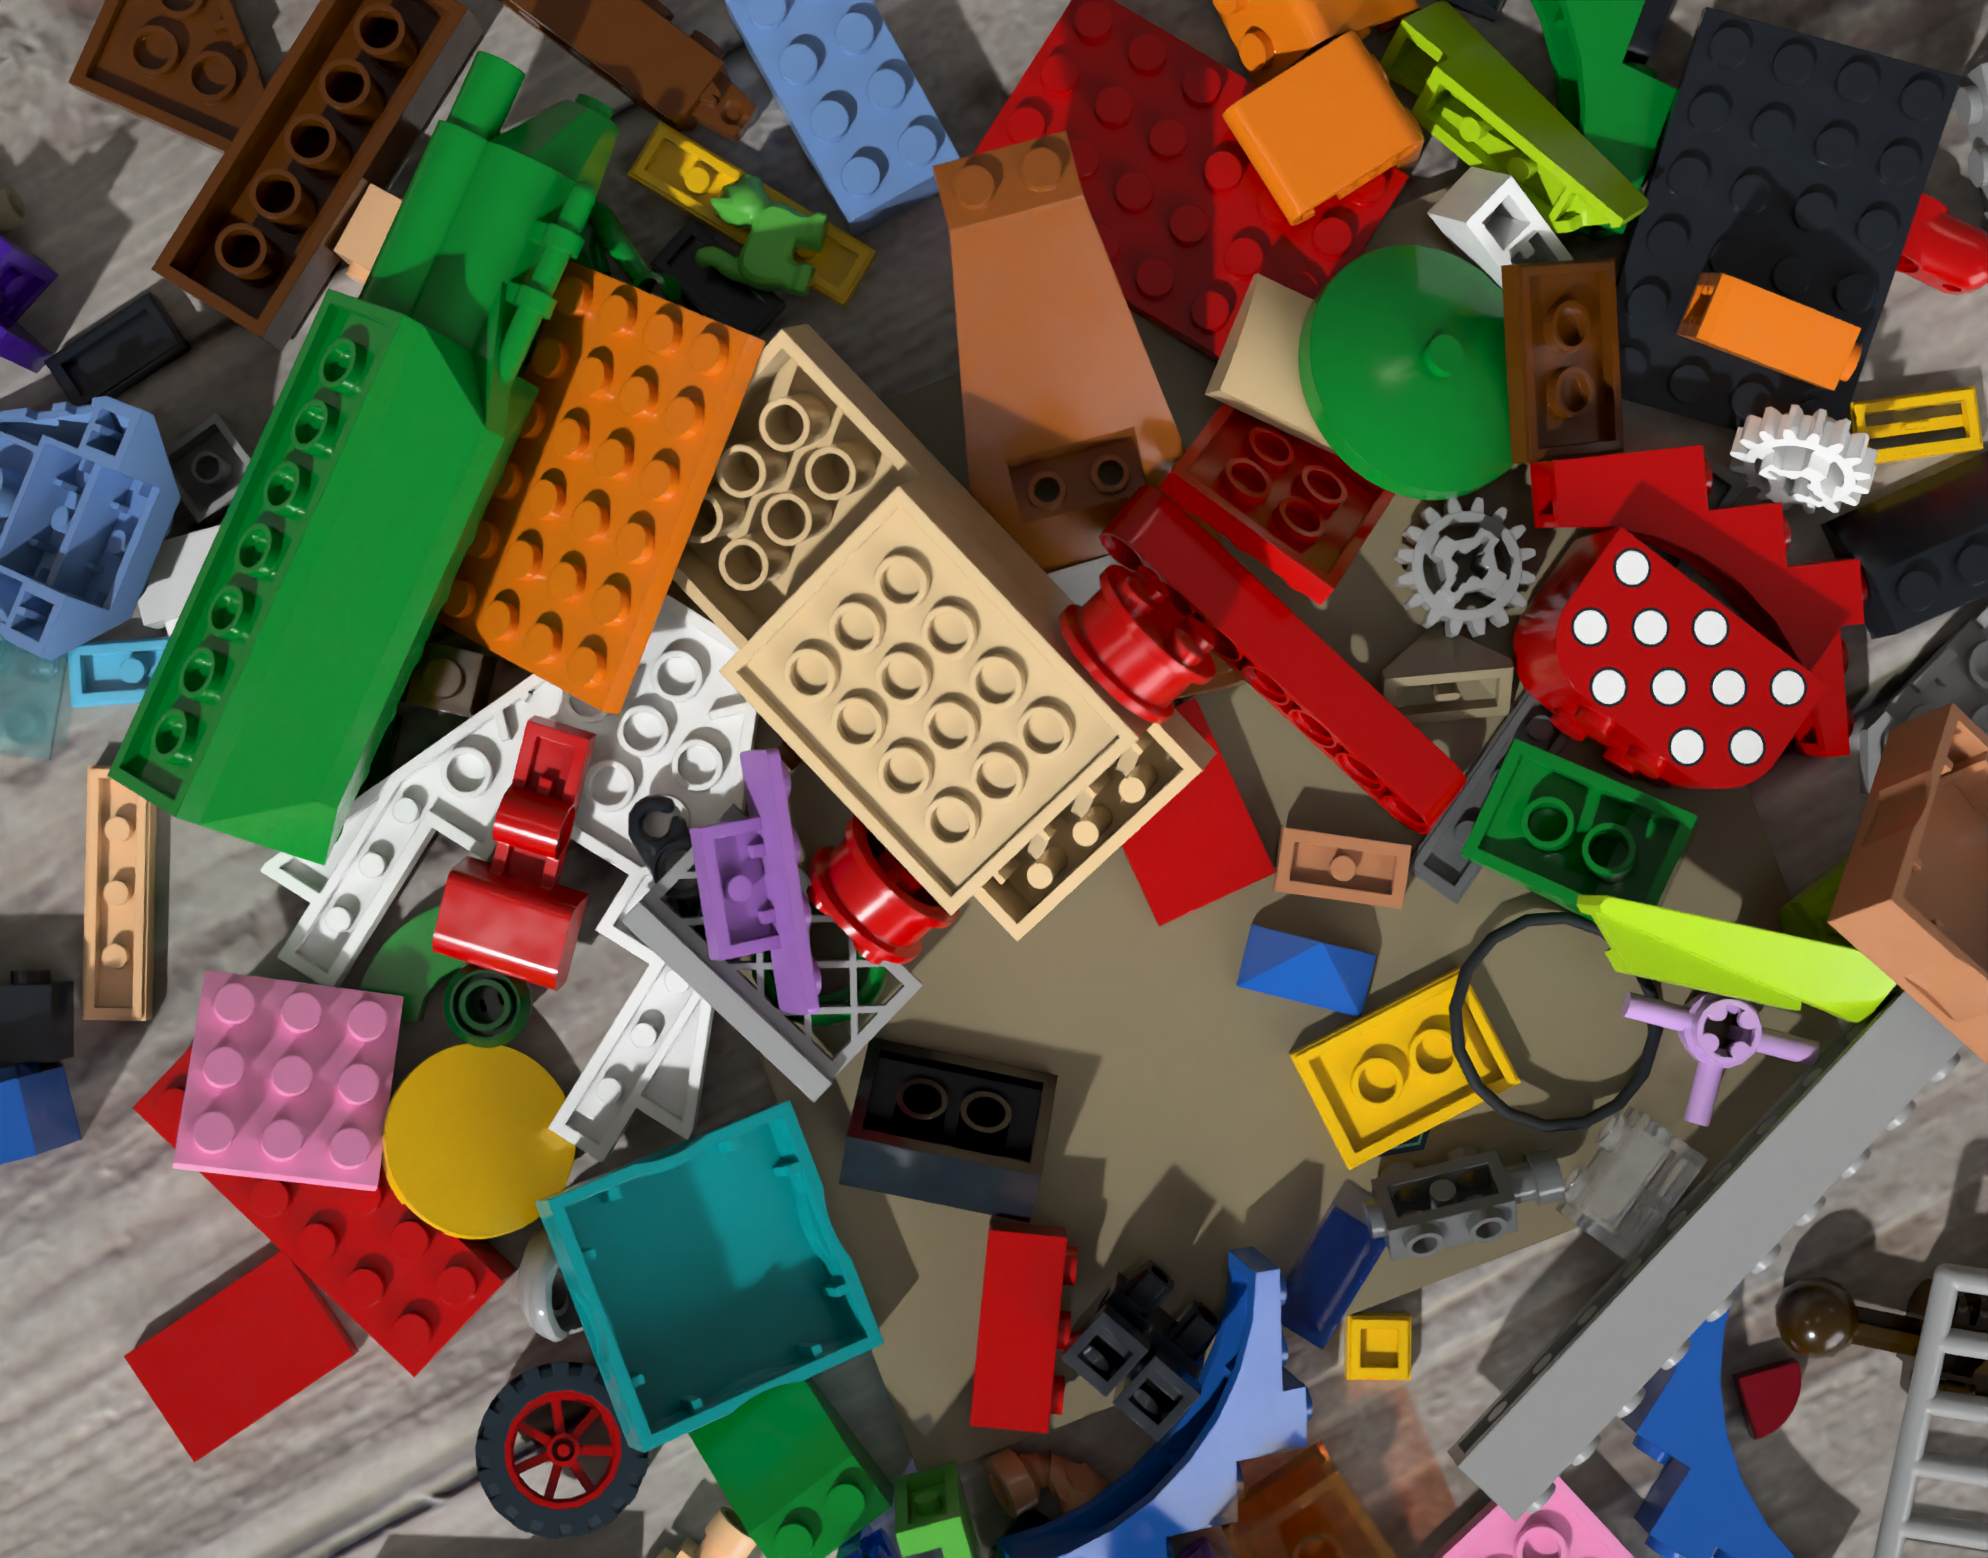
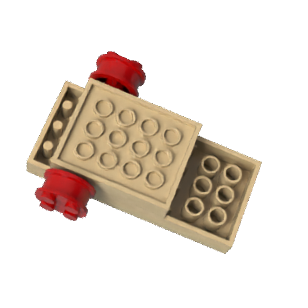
[673,324,1217,965]

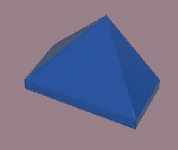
[1235,924,1376,1018]

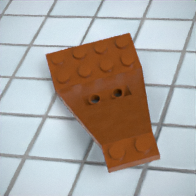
[932,131,1247,702]

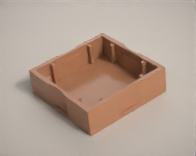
[1827,702,1988,1065]

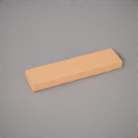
[82,765,157,1021]

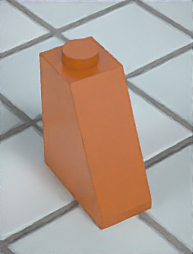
[1676,273,1862,391]

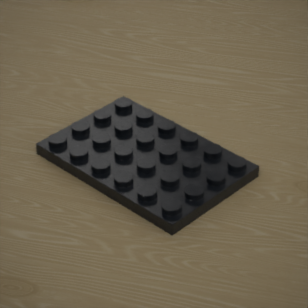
[1616,7,1961,431]

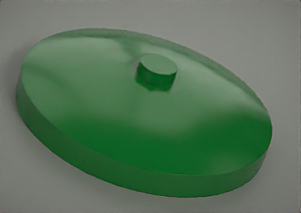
[1298,245,1514,500]

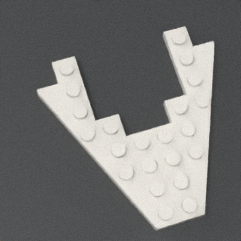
[260,594,759,1163]

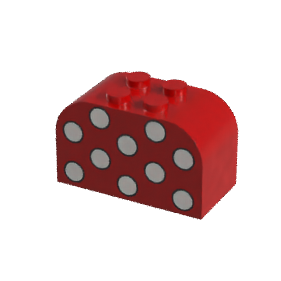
[1512,526,1828,790]

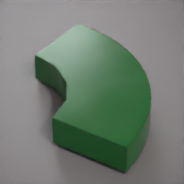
[359,906,470,1022]

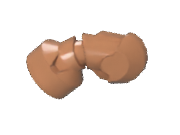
[983,1447,1110,1518]

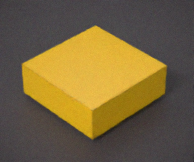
[1344,1312,1411,1380]

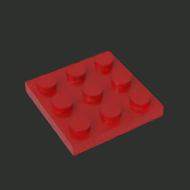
[1159,403,1395,606]

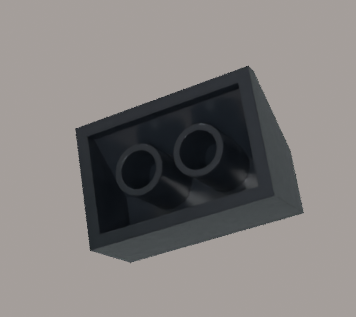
[1820,451,1988,639]
[839,1038,1058,1223]

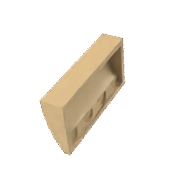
[1205,273,1338,456]

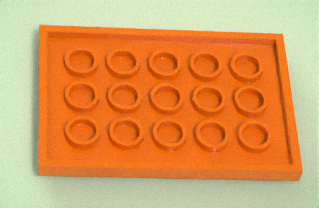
[436,260,765,715]

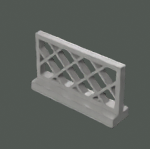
[621,803,923,1102]

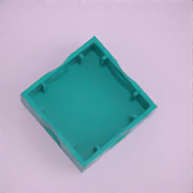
[535,1100,884,1453]

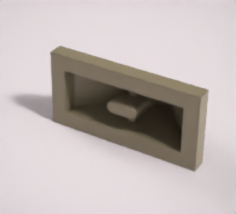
[1381,623,1514,724]

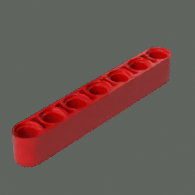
[1099,485,1467,834]

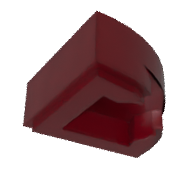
[1731,1357,1801,1441]

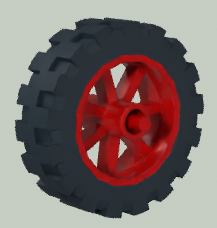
[475,1361,649,1539]

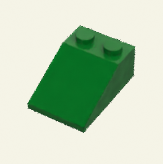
[1460,738,1698,922]
[688,1377,894,1558]

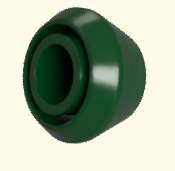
[443,964,532,1048]

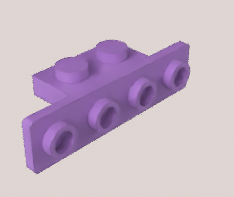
[689,748,822,1015]

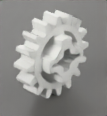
[1729,405,1878,514]

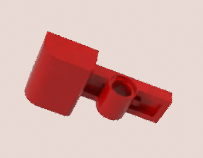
[432,715,597,991]

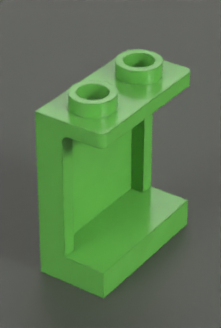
[894,1461,983,1558]

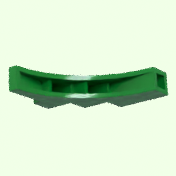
[1530,0,1677,241]

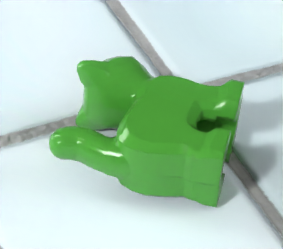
[695,174,828,297]

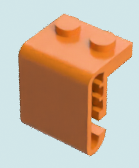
[1212,0,1421,87]
[1222,30,1424,226]

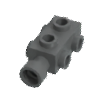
[1363,1146,1566,1261]

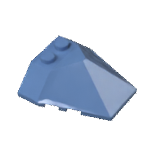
[0,396,181,661]

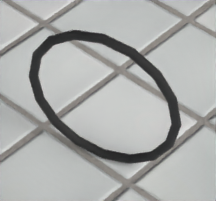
[1449,911,1661,1132]

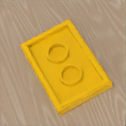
[1288,967,1521,1170]

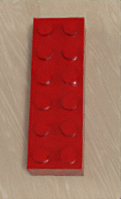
[132,1045,518,1377]

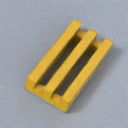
[1846,386,1984,465]

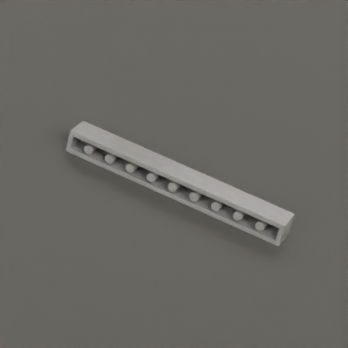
[1447,984,1964,1522]

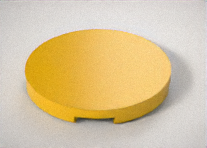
[381,1043,576,1239]

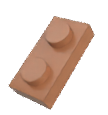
[1272,827,1412,909]

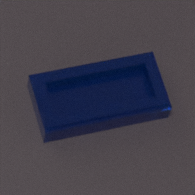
[1281,1203,1386,1350]

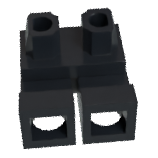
[1061,1260,1220,1442]

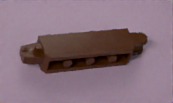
[497,0,759,143]

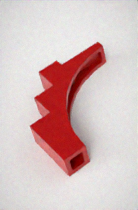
[1529,445,1868,758]

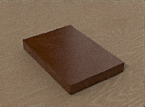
[1501,257,1624,464]

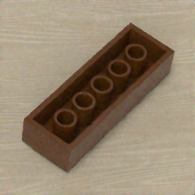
[151,0,483,351]

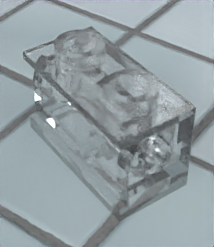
[1555,1106,1708,1265]

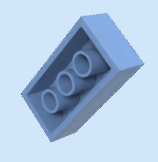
[724,0,960,238]

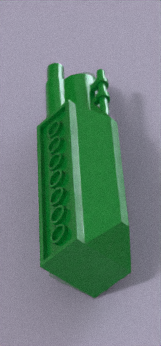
[107,51,620,866]

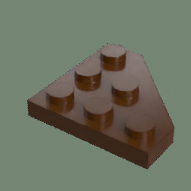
[68,0,267,154]

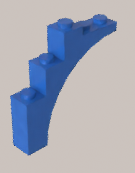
[1621,1193,1796,1558]
[996,1246,1313,1558]

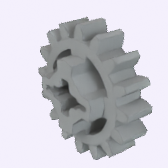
[1393,497,1536,638]

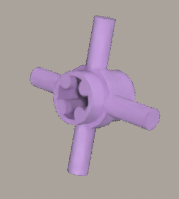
[1622,992,1820,1127]

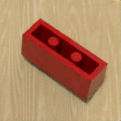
[970,1220,1078,1434]

